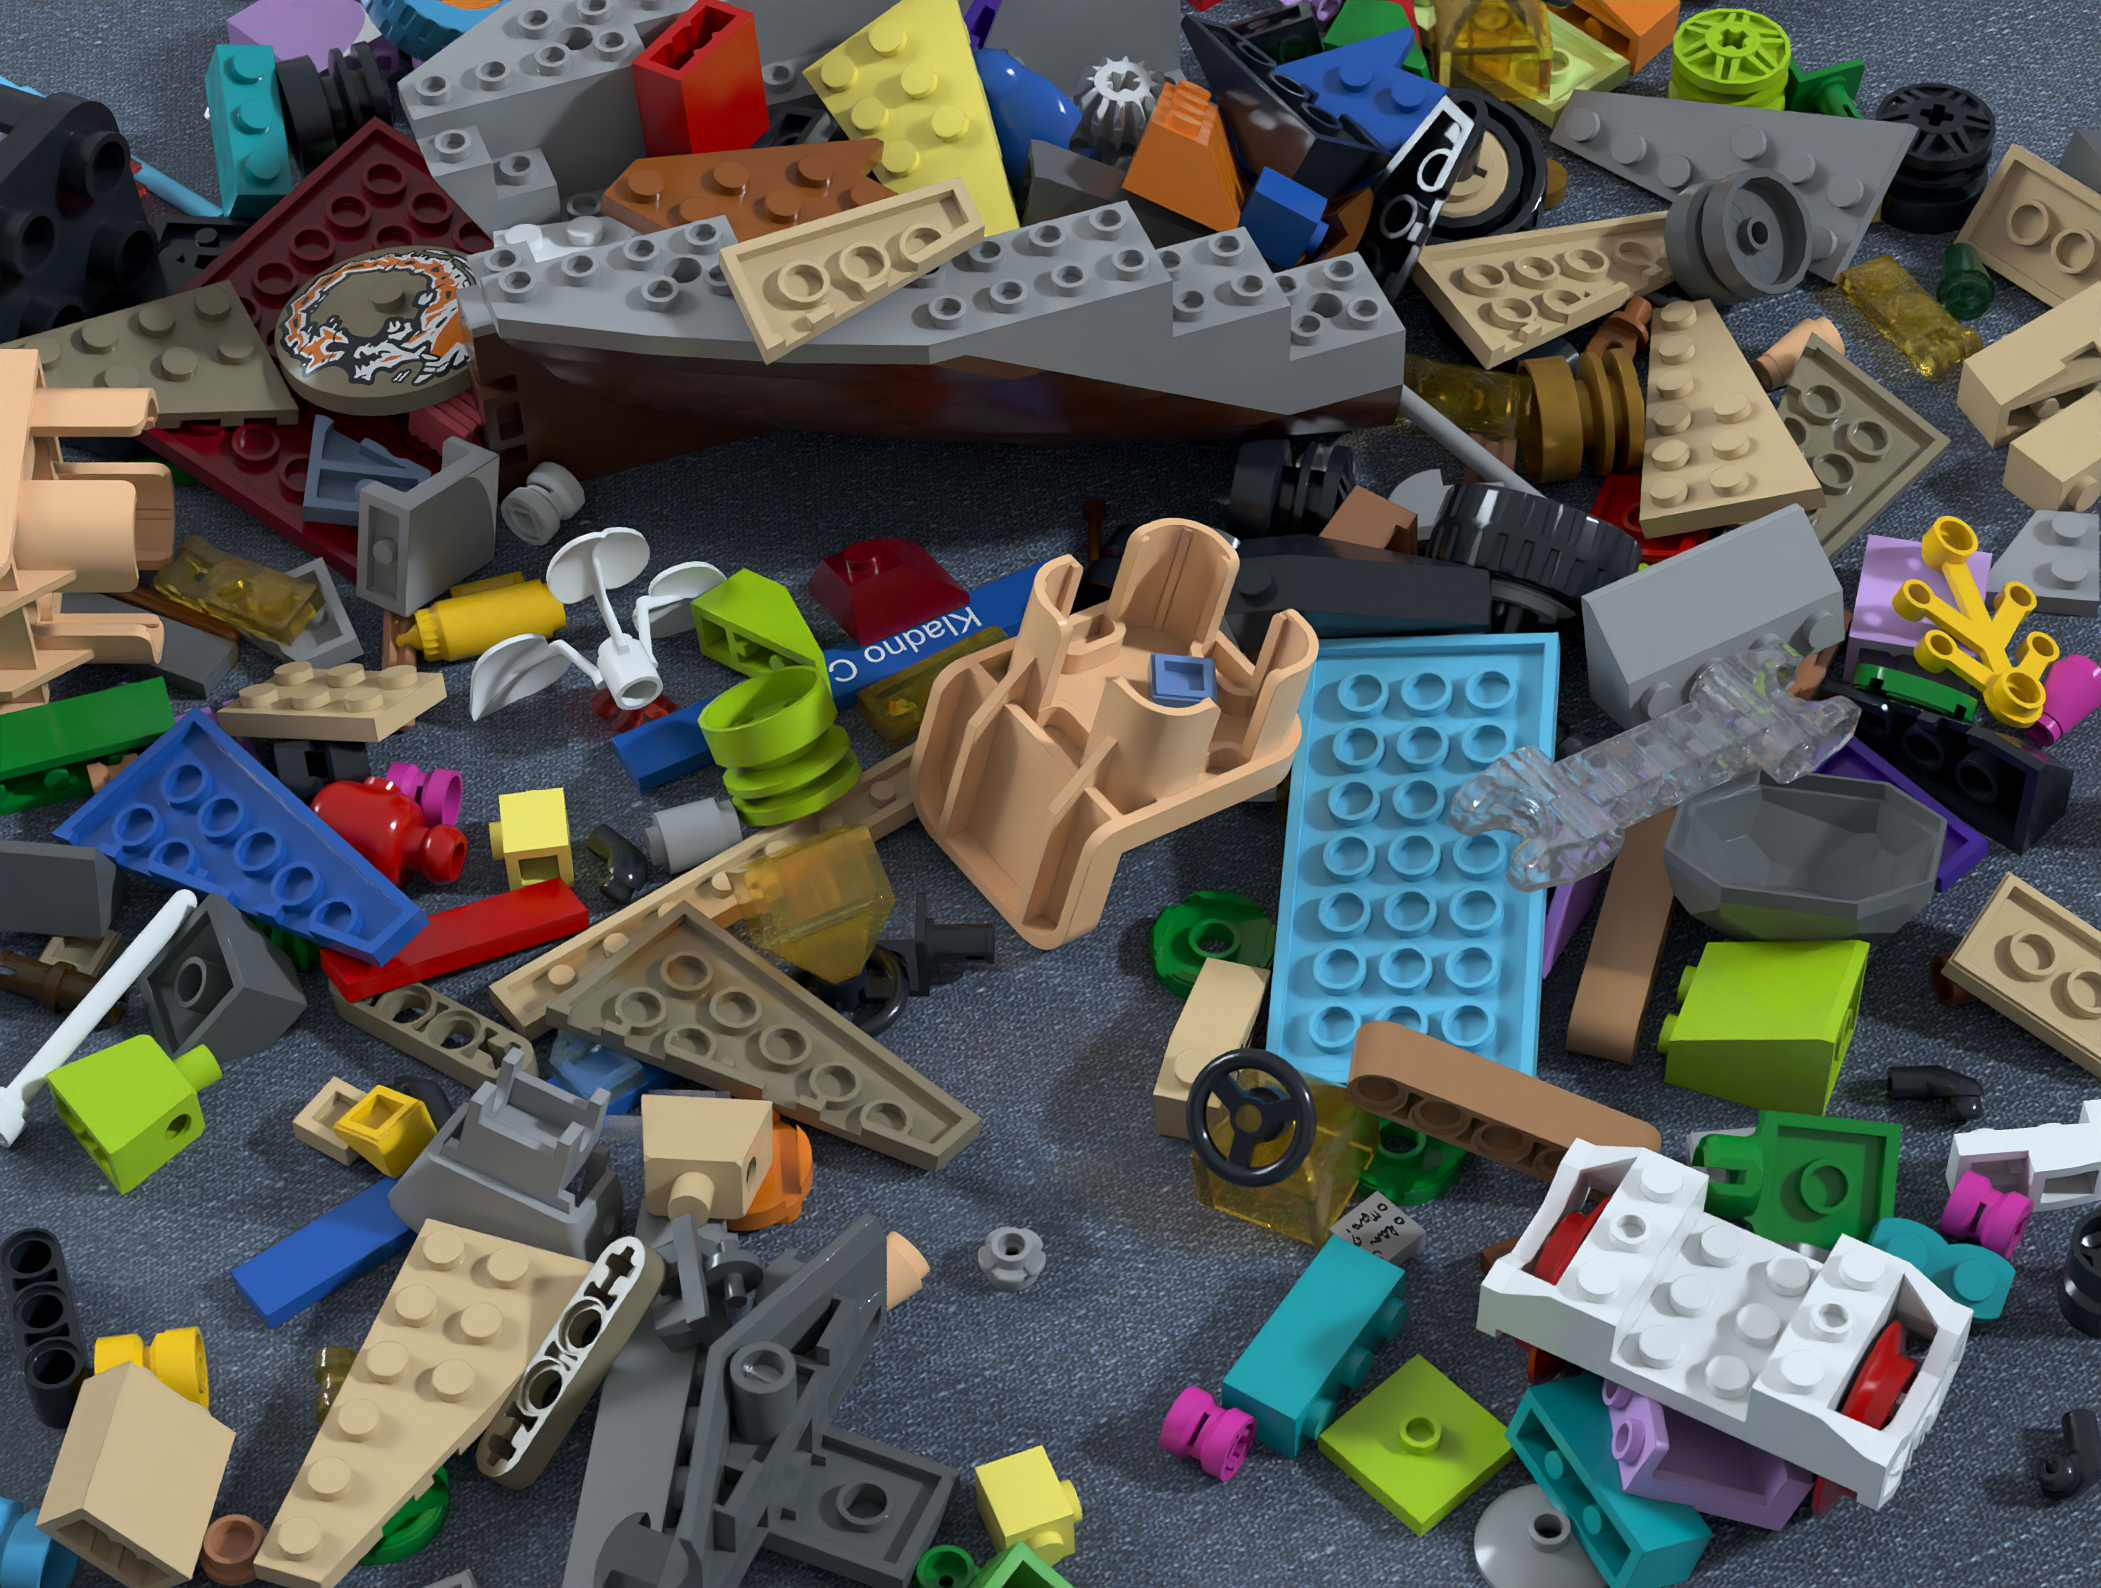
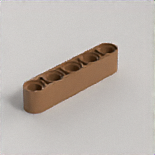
[1565,799,1678,1065]
[1346,1021,1662,1203]

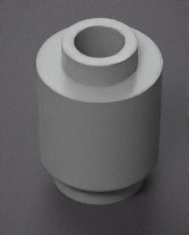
[644,797,743,875]

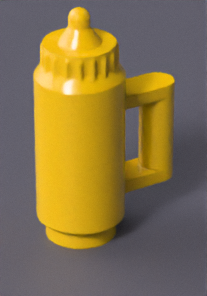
[395,571,567,662]

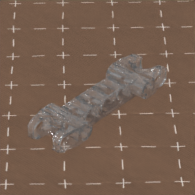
[1448,643,1862,893]

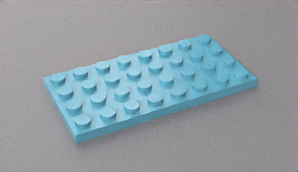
[1263,632,1561,1096]

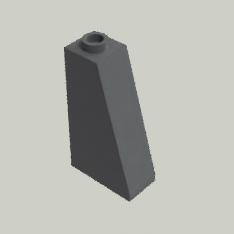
[1015,139,1219,250]

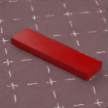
[320,876,589,1003]

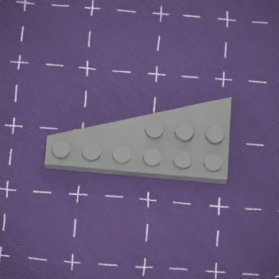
[1549,89,1919,285]

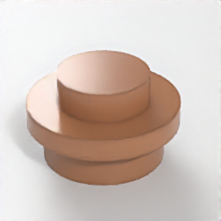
[199,1514,268,1586]

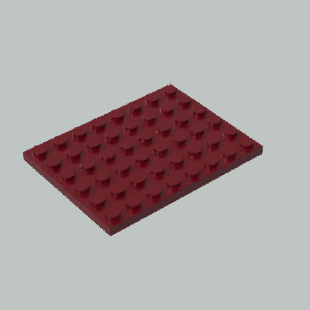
[133,116,494,583]

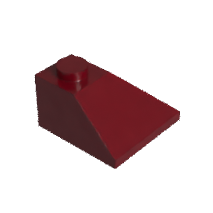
[807,538,970,648]

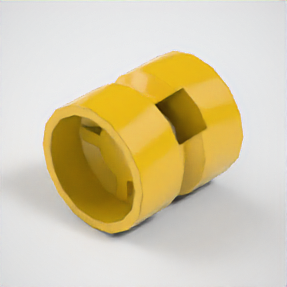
[94,1326,209,1410]

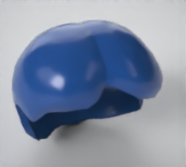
[972,48,1102,198]

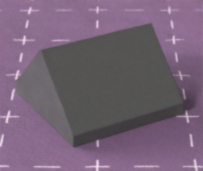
[0,839,131,939]

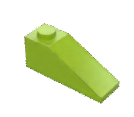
[690,568,833,699]

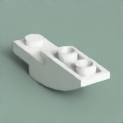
[1945,1099,2101,1213]

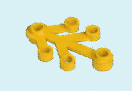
[1892,516,2060,728]

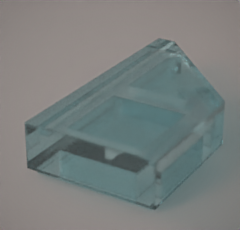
[550,1029,645,1105]

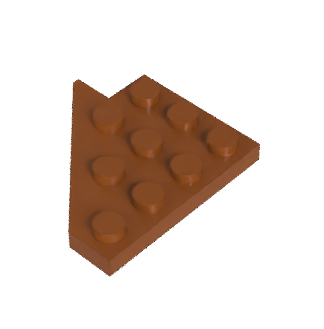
[600,138,899,243]

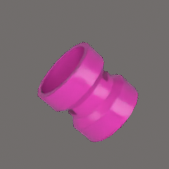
[385,761,462,828]
[1939,1170,2034,1260]
[1159,1385,1257,1482]

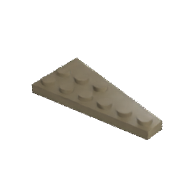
[0,279,299,428]
[1722,332,1952,563]
[545,900,982,1173]

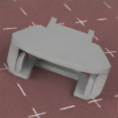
[387,1047,623,1263]

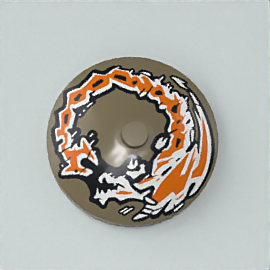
[274,245,477,416]

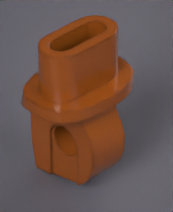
[1584,296,1652,367]

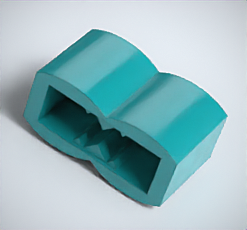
[1867,1218,2016,1326]

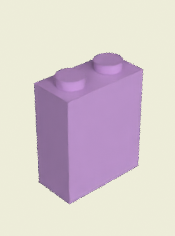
[1843,534,1992,695]

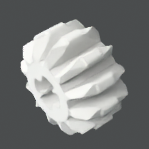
[1073,54,1165,151]

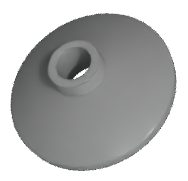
[1474,1483,1608,1588]

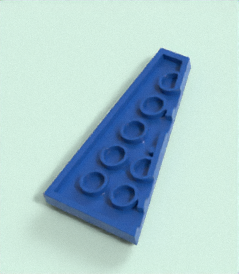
[51,706,430,968]

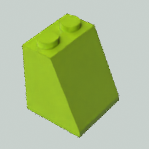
[1657,940,1870,1116]

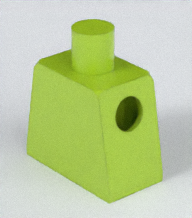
[46,1034,222,1195]

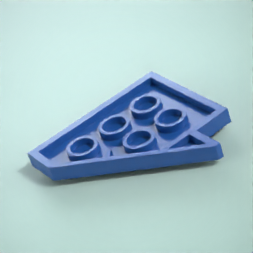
[1204,27,1447,196]

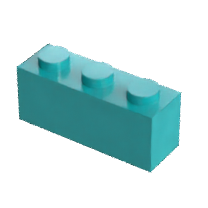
[204,44,293,218]
[1222,1234,1409,1460]
[1504,1372,1713,1588]

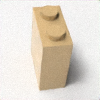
[35,1361,236,1588]

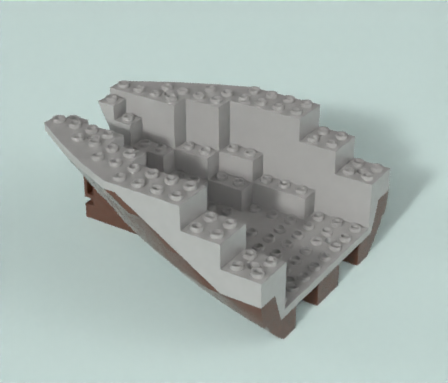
[397,0,1406,504]

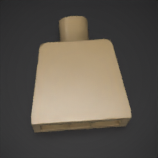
[641,1094,773,1229]

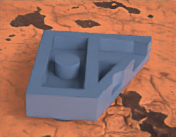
[302,415,431,526]

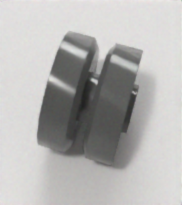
[1664,167,1813,308]

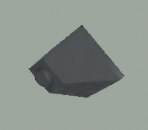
[136,892,308,1065]

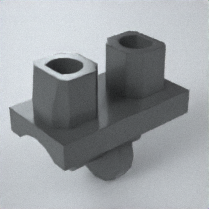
[652,1212,764,1351]

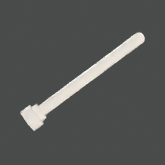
[0,889,197,1148]

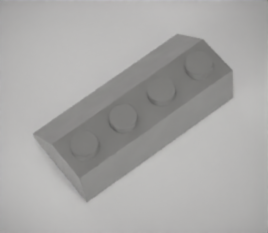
[1581,503,1845,735]

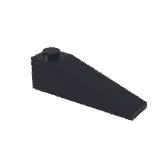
[1180,14,1394,202]
[1354,95,1482,305]
[1224,534,1492,653]
[1812,680,2075,856]

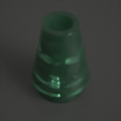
[1936,243,1995,321]

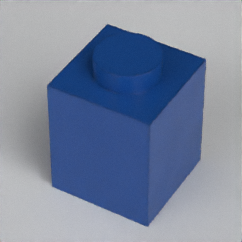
[1237,166,1329,270]

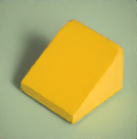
[332,1085,437,1179]

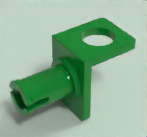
[1784,56,1865,119]

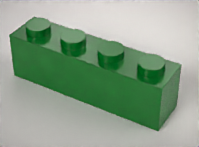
[0,676,175,816]

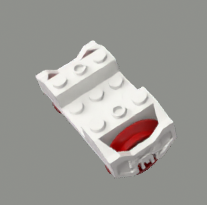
[1476,1138,1974,1517]

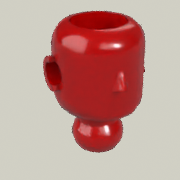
[309,777,467,890]

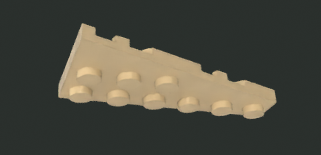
[1410,210,1676,370]
[253,1218,612,1588]

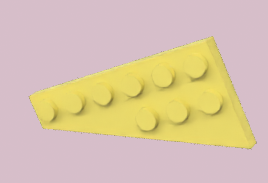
[802,0,1020,237]

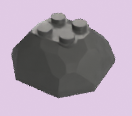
[1663,766,1948,947]

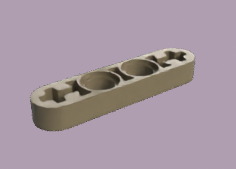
[328,978,539,1091]
[476,1236,667,1491]

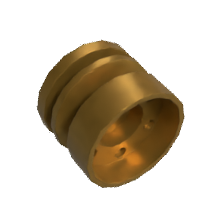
[1515,348,1645,484]

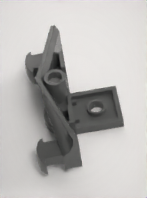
[592,1212,961,1588]

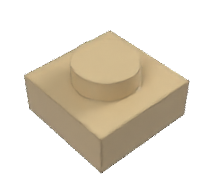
[292,1076,367,1167]

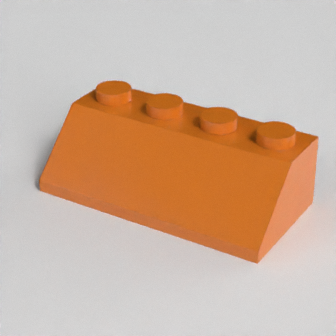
[1121,80,1248,232]

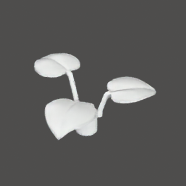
[469,527,727,722]

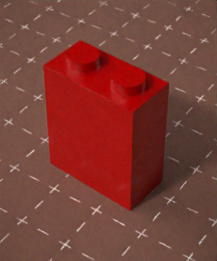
[631,0,770,158]

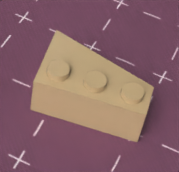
[1956,281,2101,449]

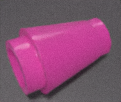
[2023,654,2101,747]

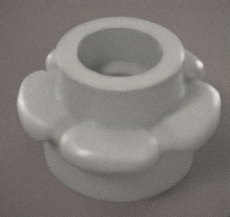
[978,1227,1046,1291]

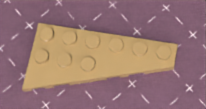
[1639,298,1827,540]

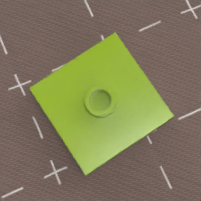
[1318,1353,1518,1538]

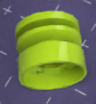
[1667,8,1791,111]
[698,665,862,826]

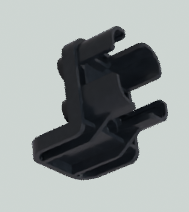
[0,84,203,457]

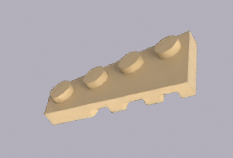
[719,176,985,365]

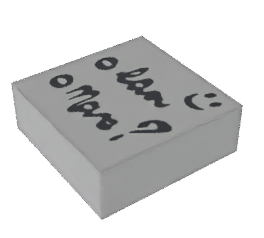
[1328,1191,1426,1267]

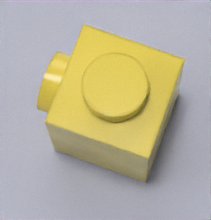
[489,787,575,891]
[975,1445,1083,1566]

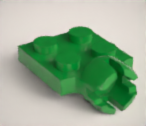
[1691,1110,1902,1252]

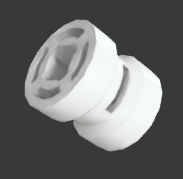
[501,462,585,546]

